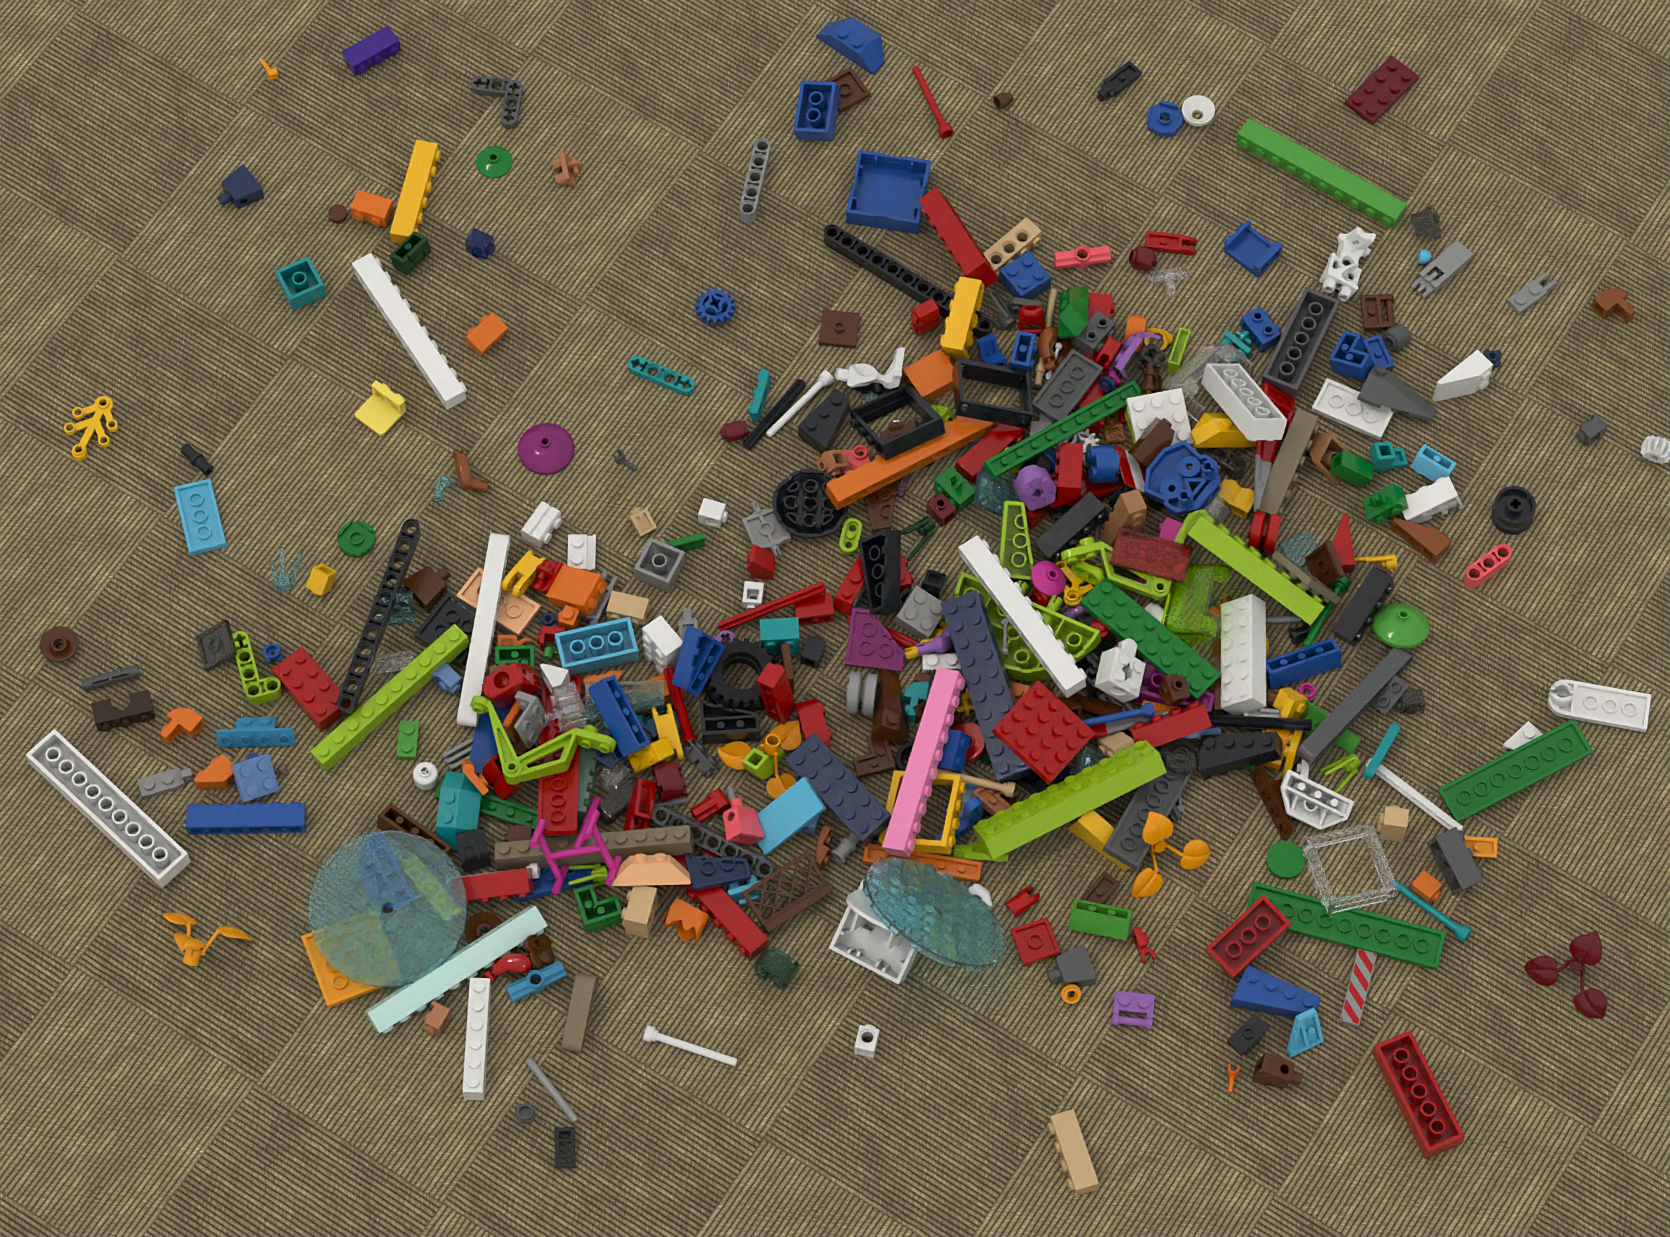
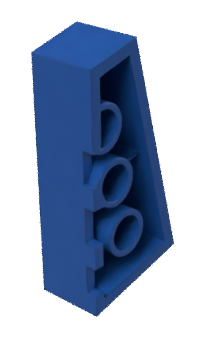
[1230,965,1321,1019]

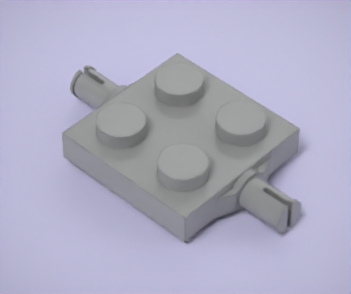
[742,500,791,559]

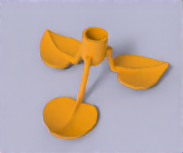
[718,721,801,799]
[1131,812,1211,898]
[163,913,252,966]

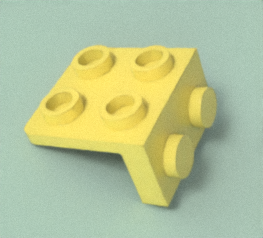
[355,380,406,436]

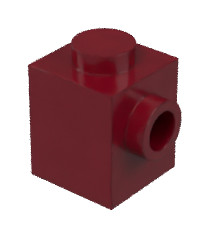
[927,493,956,528]

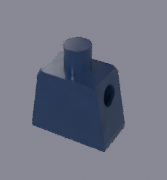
[217,164,264,209]

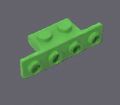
[1299,700,1361,754]

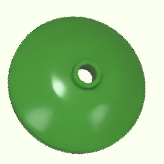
[1372,603,1430,649]

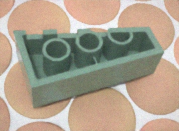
[578,746,598,825]

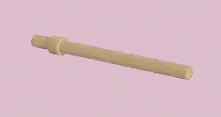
[1034,288,1057,388]

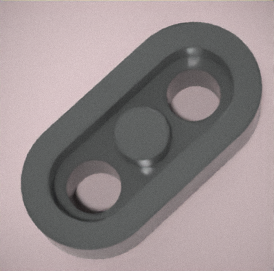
[1007,297,1045,314]

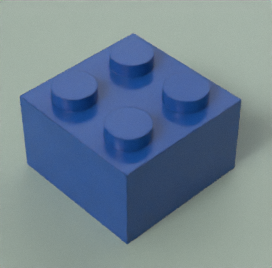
[999,251,1051,300]

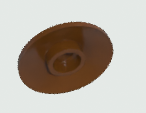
[40,626,79,662]
[464,911,502,944]

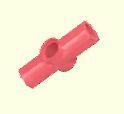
[1053,246,1111,269]

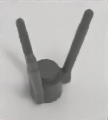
[980,290,1016,330]

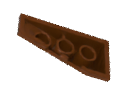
[871,668,909,746]

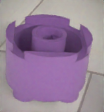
[1013,465,1056,511]

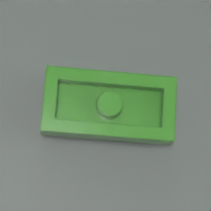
[396,721,420,760]

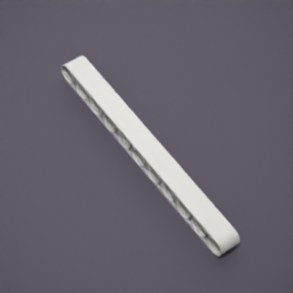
[457,533,510,727]

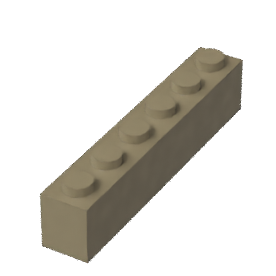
[1254,408,1320,519]

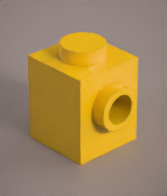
[306,563,337,596]

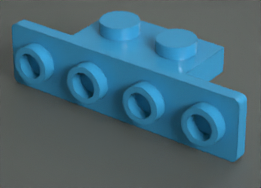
[216,716,295,748]

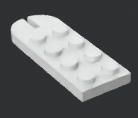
[1547,679,1651,733]

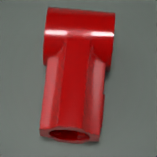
[690,788,731,823]

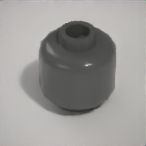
[1383,324,1411,351]

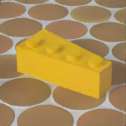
[940,276,985,360]

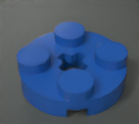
[1146,101,1183,137]

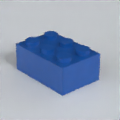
[793,81,841,141]

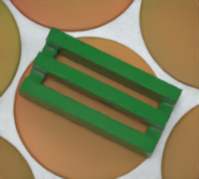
[666,532,705,552]

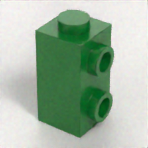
[1331,450,1374,488]

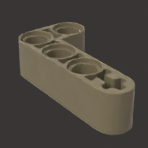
[562,972,600,1053]

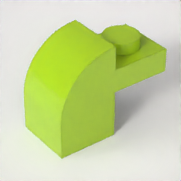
[742,747,785,779]

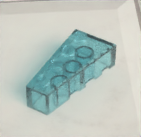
[585,681,664,725]

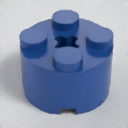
[1085,445,1119,484]

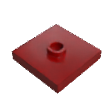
[1010,917,1061,967]

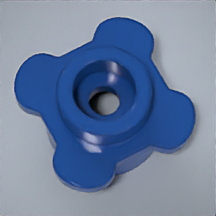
[262,644,283,663]

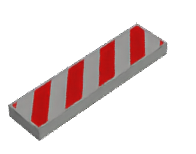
[1339,949,1377,1028]

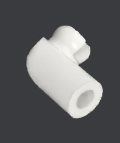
[969,883,993,909]

